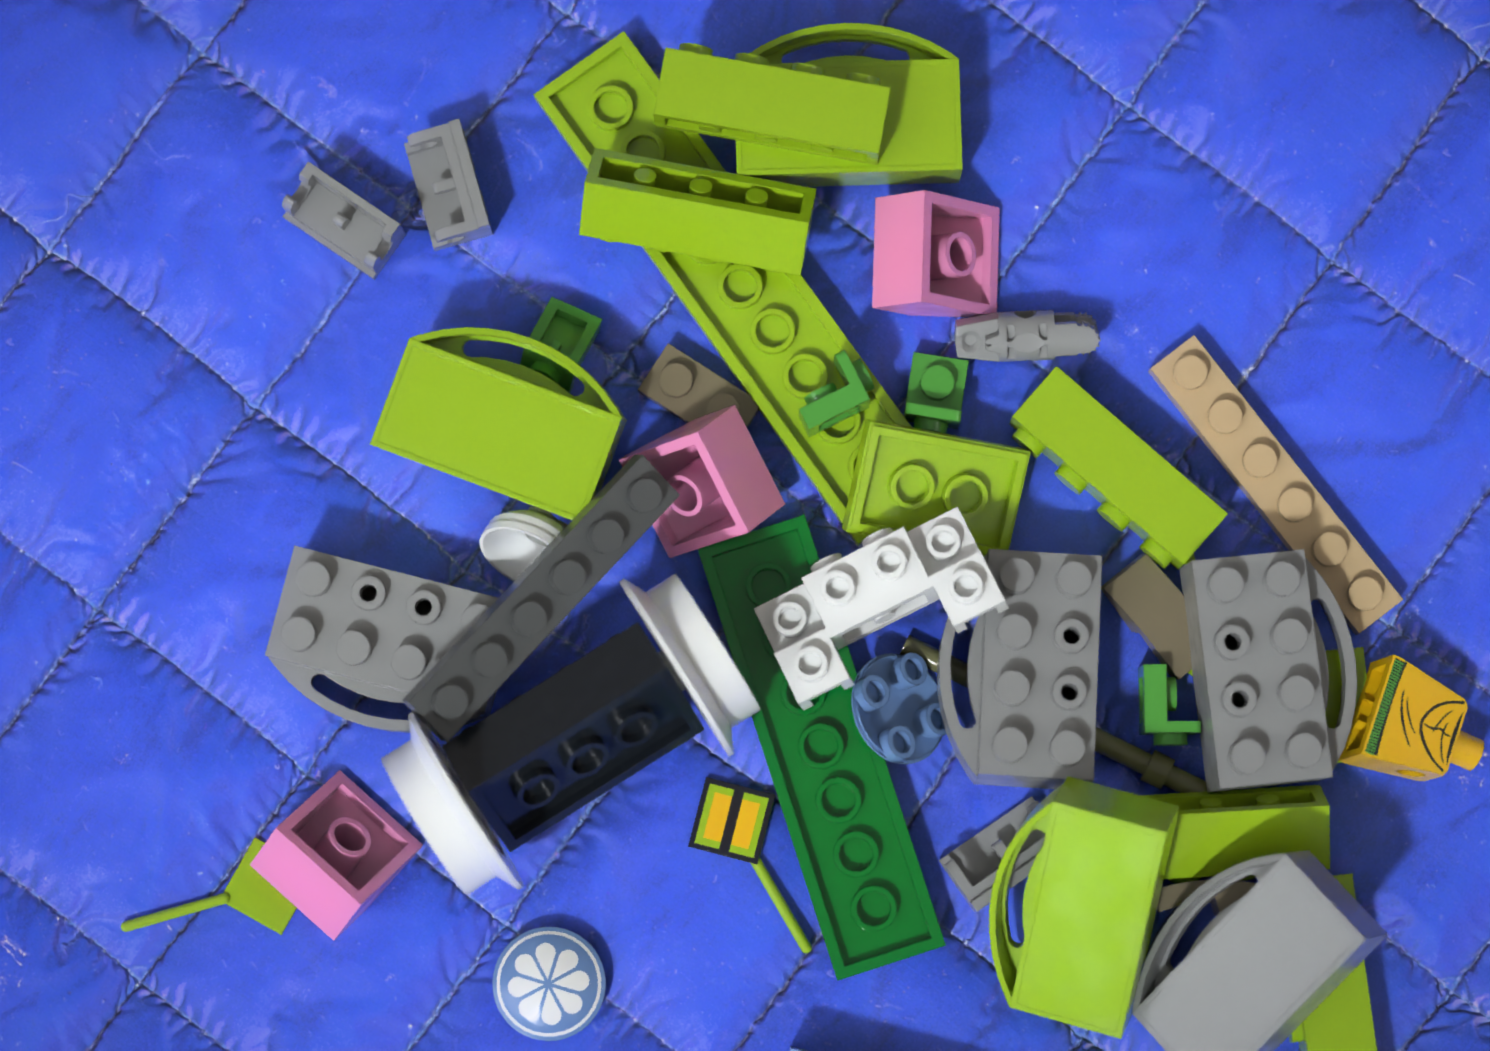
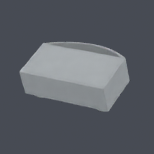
[265,546,498,733]
[937,549,1102,789]
[1179,549,1357,793]
[1132,850,1388,1051]

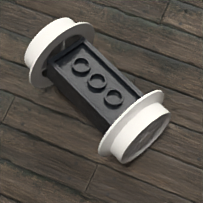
[381,574,761,895]

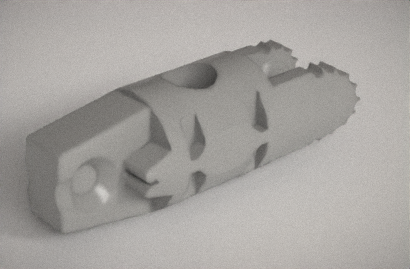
[954,310,1101,362]

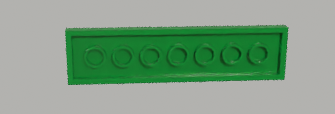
[698,514,946,981]

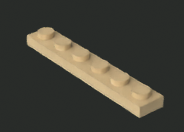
[1148,335,1403,635]

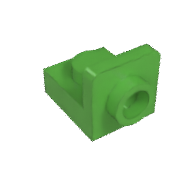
[520,297,602,393]
[799,350,875,437]
[903,352,969,434]
[1138,664,1201,746]

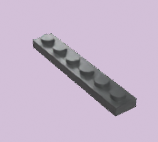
[402,454,680,742]

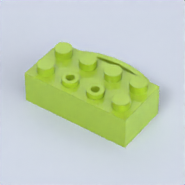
[736,23,963,187]
[370,327,627,520]
[989,776,1180,1039]

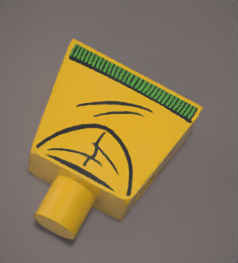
[1338,654,1484,781]

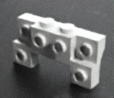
[754,507,1009,711]

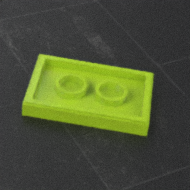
[842,419,1031,557]

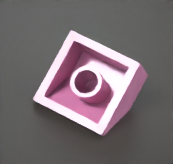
[872,190,1000,317]
[619,405,785,558]
[250,770,423,941]

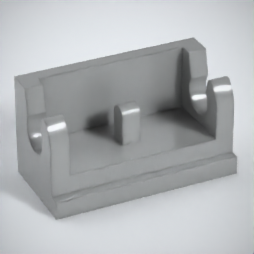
[404,119,493,251]
[282,162,406,280]
[938,796,1046,912]

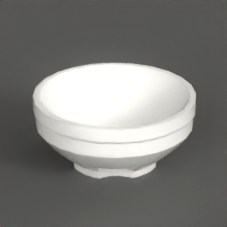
[479,506,567,581]

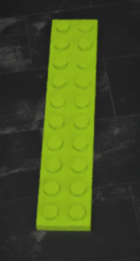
[533,31,911,546]

